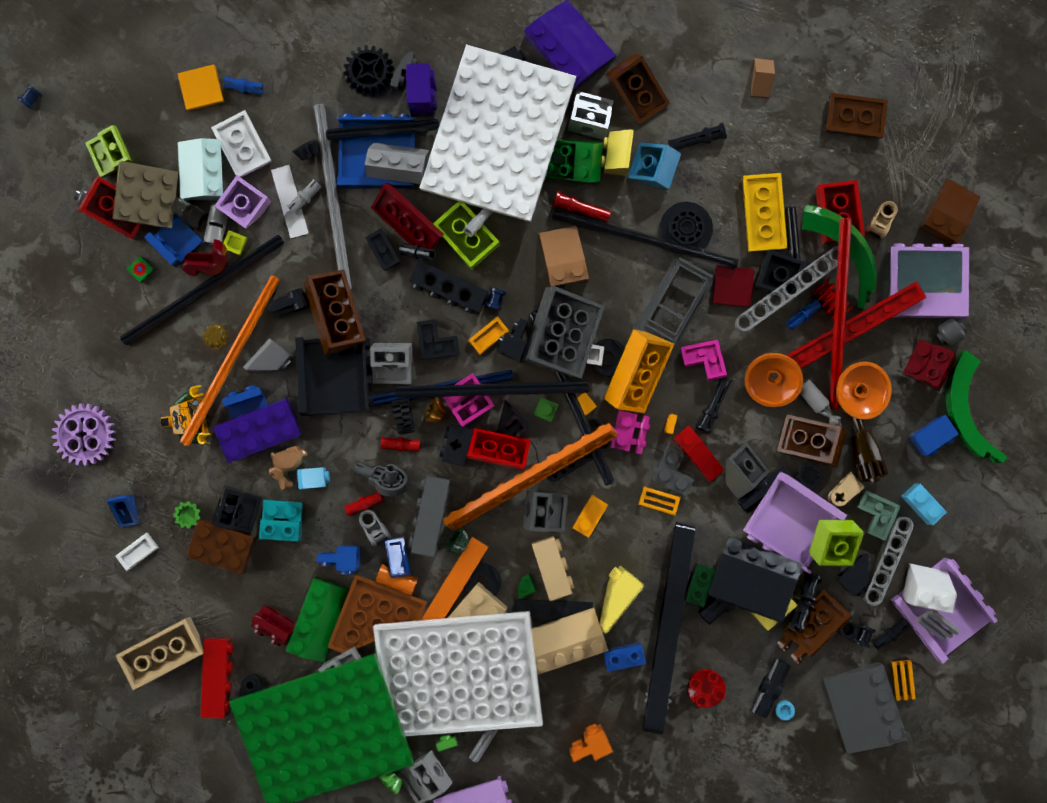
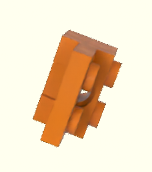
[569,723,613,762]

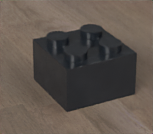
[753,249,806,298]

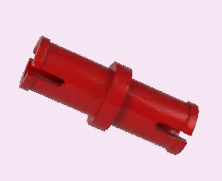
[381,437,420,452]
[344,492,385,517]

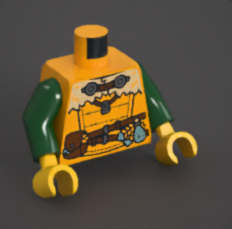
[161,385,211,445]

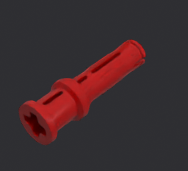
[552,191,611,222]

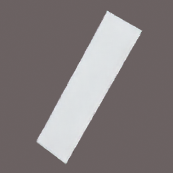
[271,165,308,239]

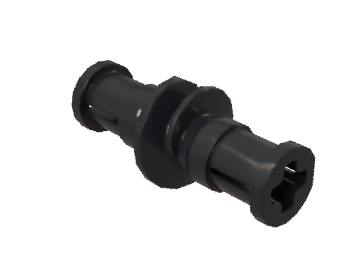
[788,573,822,633]

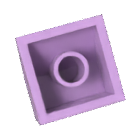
[215,175,272,229]

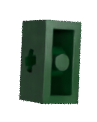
[685,563,716,607]

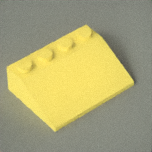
[599,566,644,632]

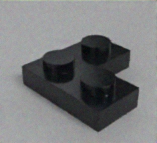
[417,319,460,360]

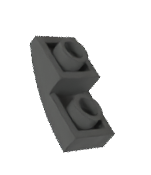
[390,51,417,92]

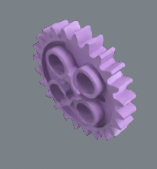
[51,403,116,466]

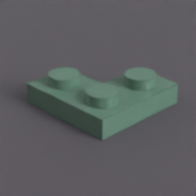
[856,490,901,541]

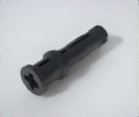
[668,122,727,150]
[695,377,732,434]

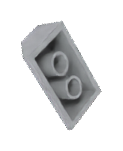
[365,143,430,184]

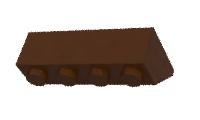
[304,269,366,355]

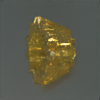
[202,322,229,349]

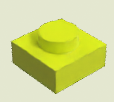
[223,230,248,256]

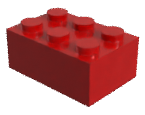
[77,176,141,240]
[815,180,865,245]

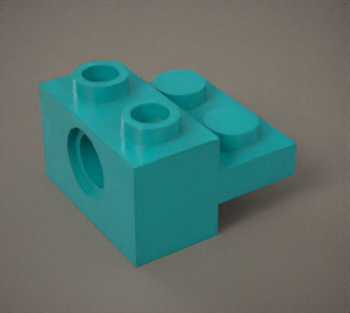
[259,500,303,541]

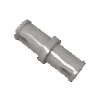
[287,179,322,215]

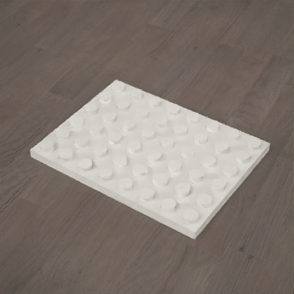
[420,45,576,222]
[373,612,543,736]

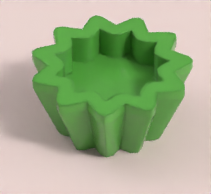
[173,501,201,529]
[377,772,403,795]

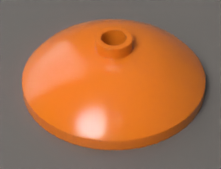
[745,353,803,407]
[836,362,892,419]

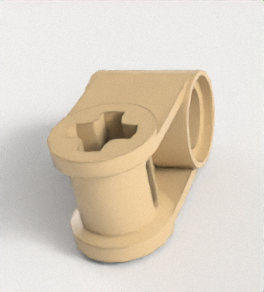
[865,201,898,240]
[827,472,865,507]

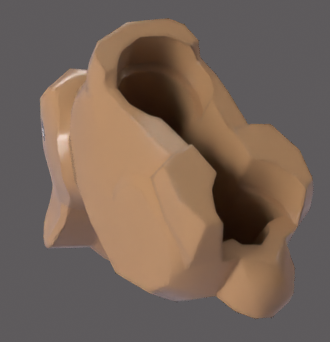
[269,446,308,490]

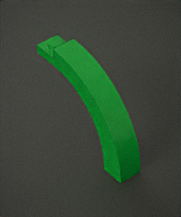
[802,205,877,309]
[946,350,1007,464]

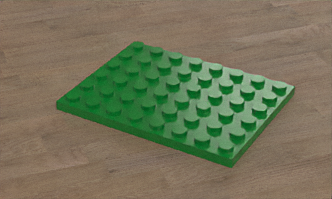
[229,653,415,803]

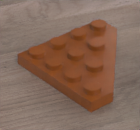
[327,574,428,653]

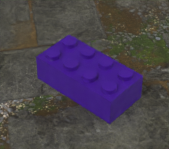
[213,397,302,463]

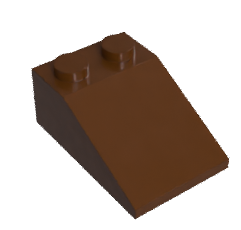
[605,53,670,125]
[919,178,980,245]
[777,415,847,468]

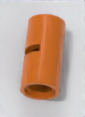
[375,564,418,596]

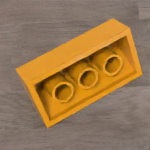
[604,329,675,413]

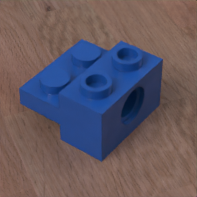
[317,545,361,575]

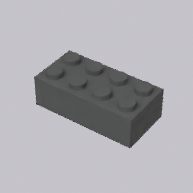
[408,476,451,557]

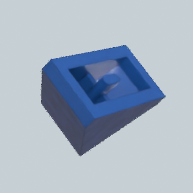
[107,495,139,528]

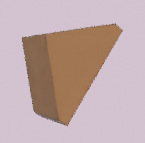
[751,58,775,98]

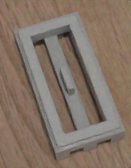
[918,609,959,642]

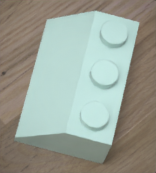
[178,138,223,200]

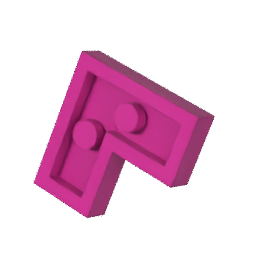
[680,340,727,381]

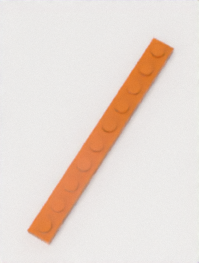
[443,423,618,531]

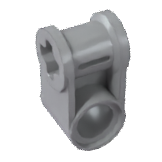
[359,509,391,547]

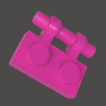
[611,410,651,454]

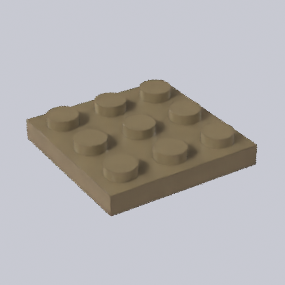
[112,161,178,229]

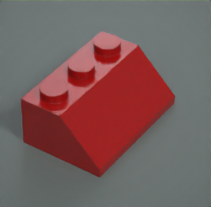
[467,428,531,470]

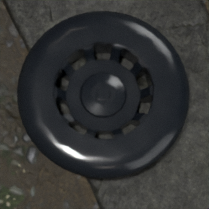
[660,202,713,254]

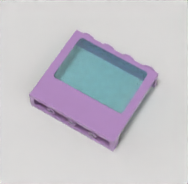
[888,243,969,318]

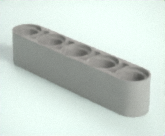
[861,517,913,606]

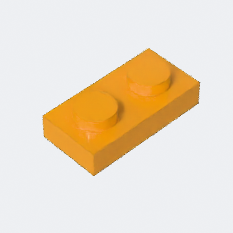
[572,495,608,538]

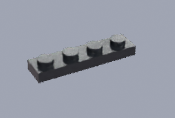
[516,599,593,620]

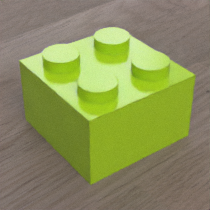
[809,520,864,566]

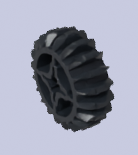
[343,45,395,97]

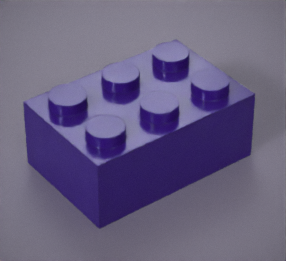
[406,64,437,117]

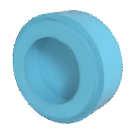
[775,700,795,721]

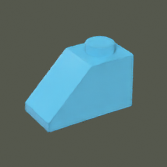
[297,468,330,489]

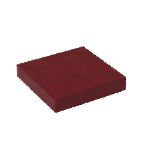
[712,265,754,307]

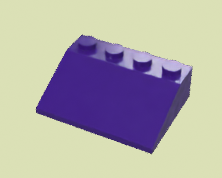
[524,0,616,93]

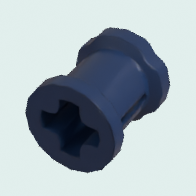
[17,84,43,110]
[485,287,506,311]

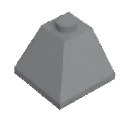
[243,338,293,373]

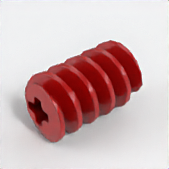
[812,277,853,320]

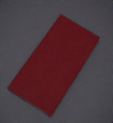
[371,182,444,249]

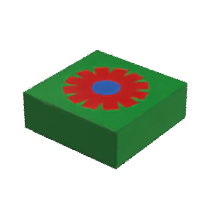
[127,256,154,283]

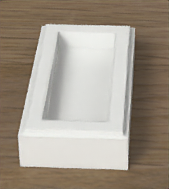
[115,533,159,571]

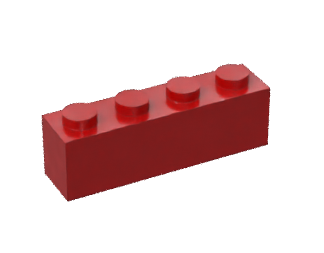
[201,637,234,719]

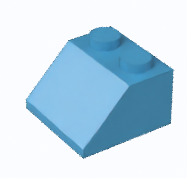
[628,142,681,189]

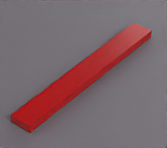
[786,281,927,369]

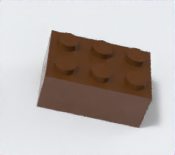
[186,519,258,575]

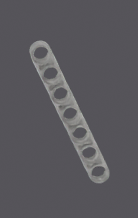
[735,246,838,332]

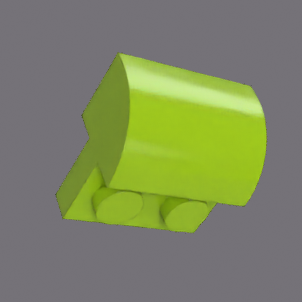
[85,125,132,178]

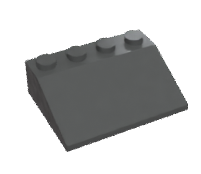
[522,286,605,379]
[823,662,908,754]

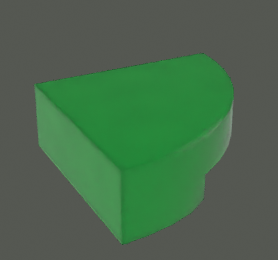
[518,573,537,599]

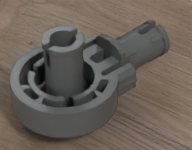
[353,463,407,497]

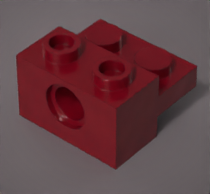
[903,340,956,392]
[251,604,297,646]

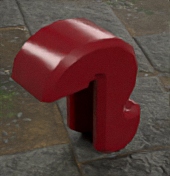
[182,239,228,276]

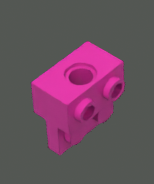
[443,373,494,426]

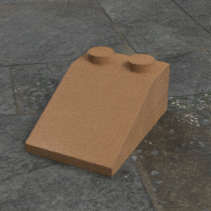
[539,226,589,288]

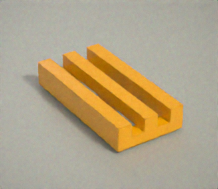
[638,486,681,516]
[891,660,916,701]

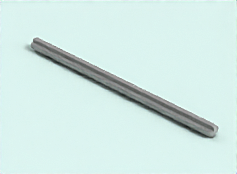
[314,104,352,289]

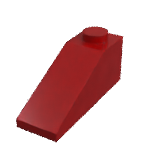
[672,426,724,482]

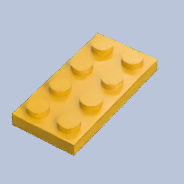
[742,173,787,252]

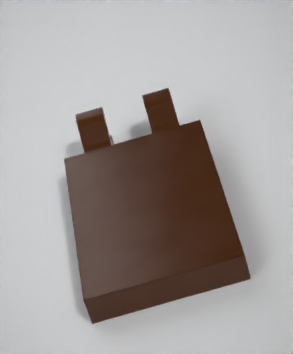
[777,590,853,665]

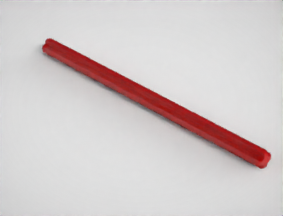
[829,218,852,409]

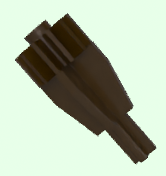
[851,417,888,484]

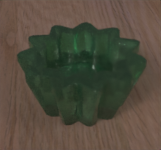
[446,527,470,554]

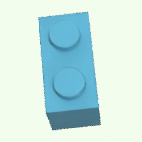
[901,483,947,525]

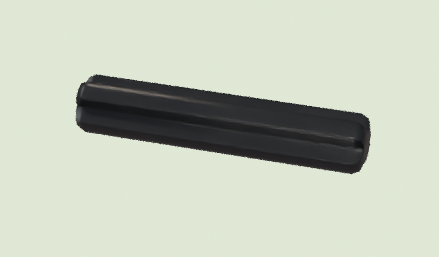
[785,206,801,260]

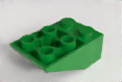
[545,139,603,183]

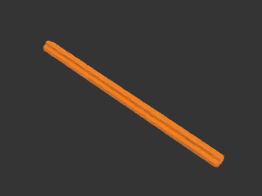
[180,276,280,446]

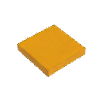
[177,64,224,111]

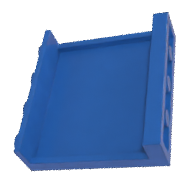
[337,114,415,189]

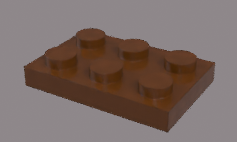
[825,93,888,139]

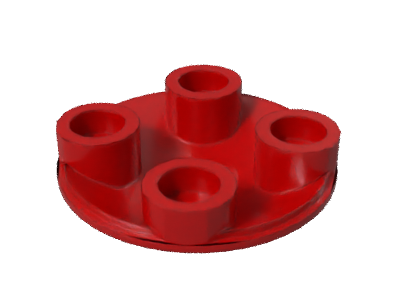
[687,669,726,708]

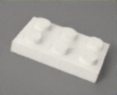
[211,110,272,178]

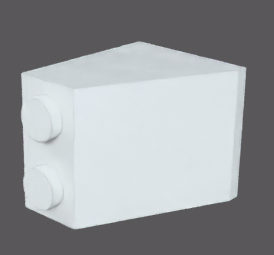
[902,563,956,613]

